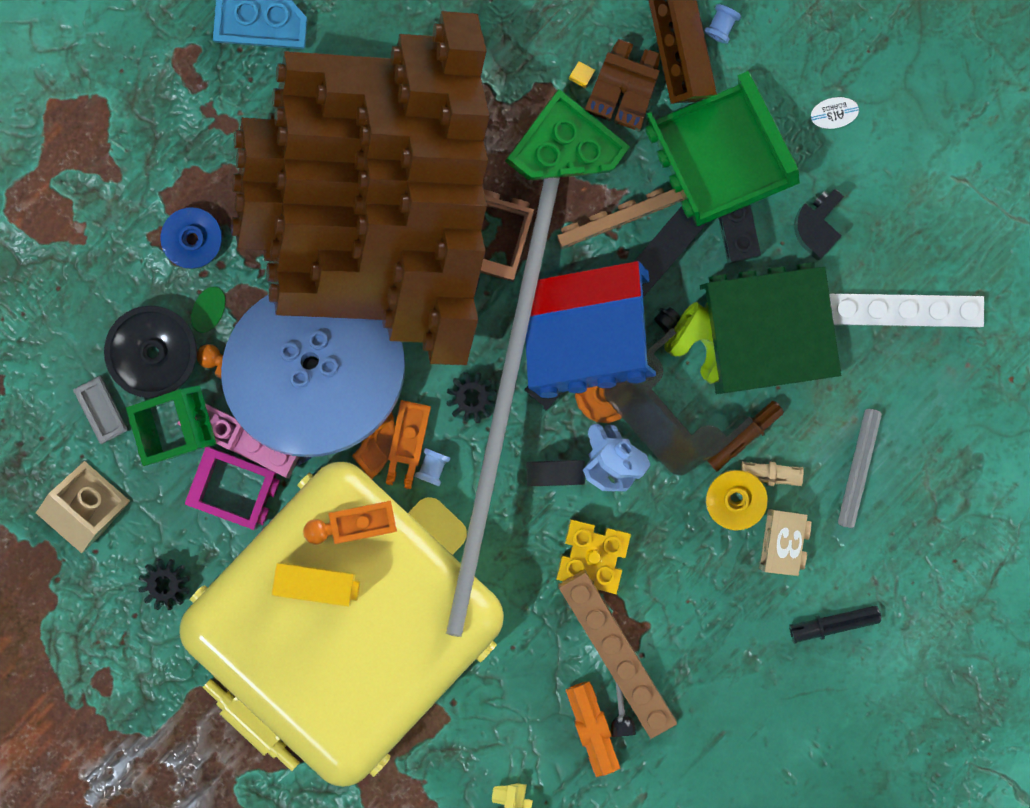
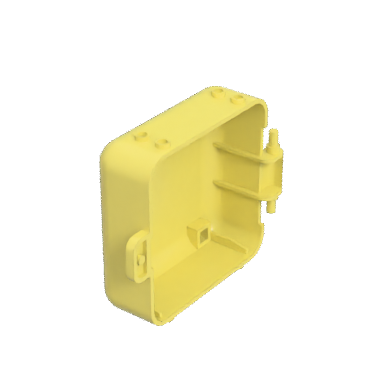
[179,462,504,787]

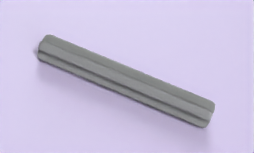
[838,409,882,528]

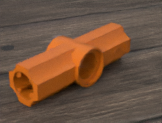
[565,681,621,777]

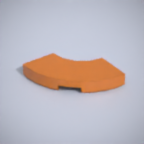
[352,412,395,479]

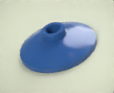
[160,207,222,269]

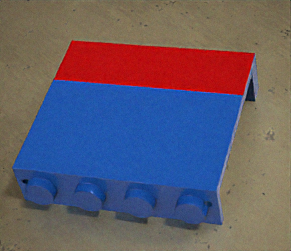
[525,261,656,398]

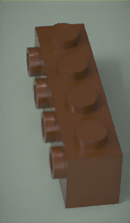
[648,0,717,104]

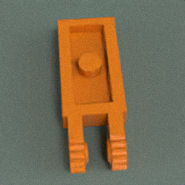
[386,400,431,490]

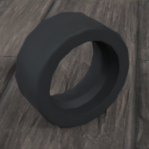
[526,460,585,486]

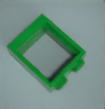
[126,385,217,466]

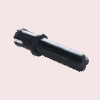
[789,606,881,644]

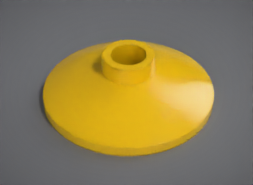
[706,470,768,530]

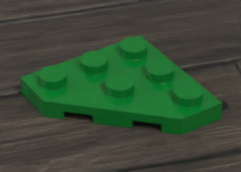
[504,89,630,180]

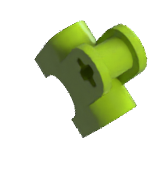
[664,302,719,384]

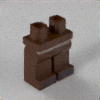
[585,39,660,132]

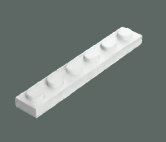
[829,294,984,327]

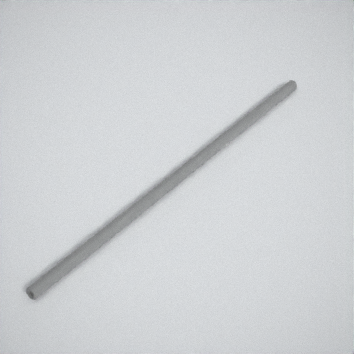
[446,177,560,637]

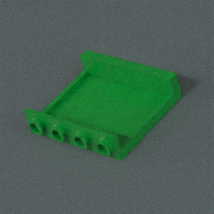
[645,71,800,227]

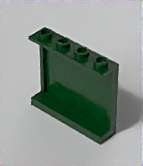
[700,262,842,395]

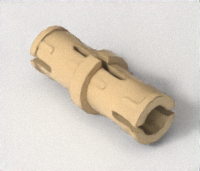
[741,461,804,486]

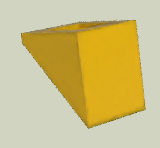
[569,61,595,89]

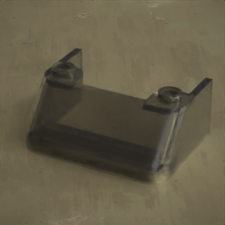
[603,328,754,475]

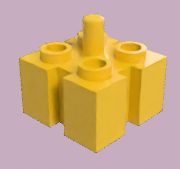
[556,519,631,594]

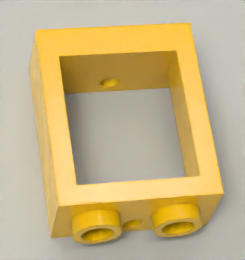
[272,563,360,607]

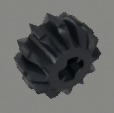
[446,372,498,423]
[138,558,191,610]

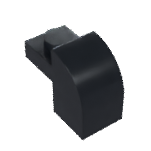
[794,189,844,260]

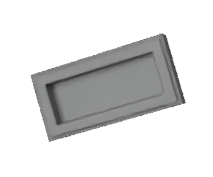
[73,376,129,444]

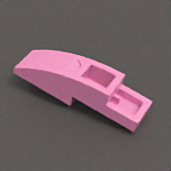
[177,403,300,478]

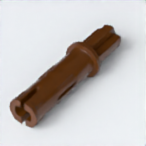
[704,401,784,472]

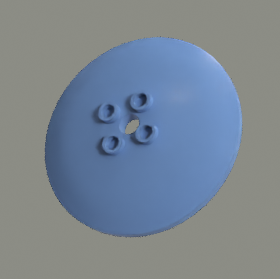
[221,294,405,457]

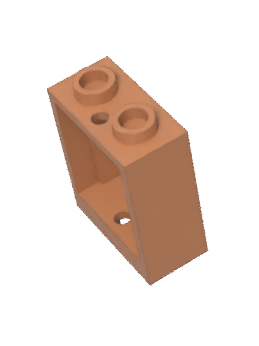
[480,190,534,282]

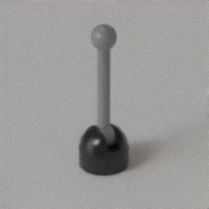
[611,683,636,737]

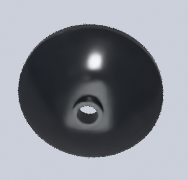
[104,306,197,398]

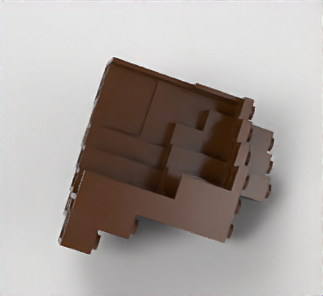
[231,11,490,365]

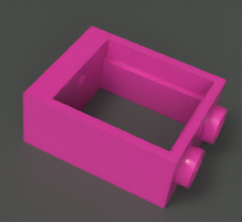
[185,447,280,530]

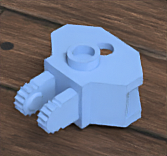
[583,424,650,491]

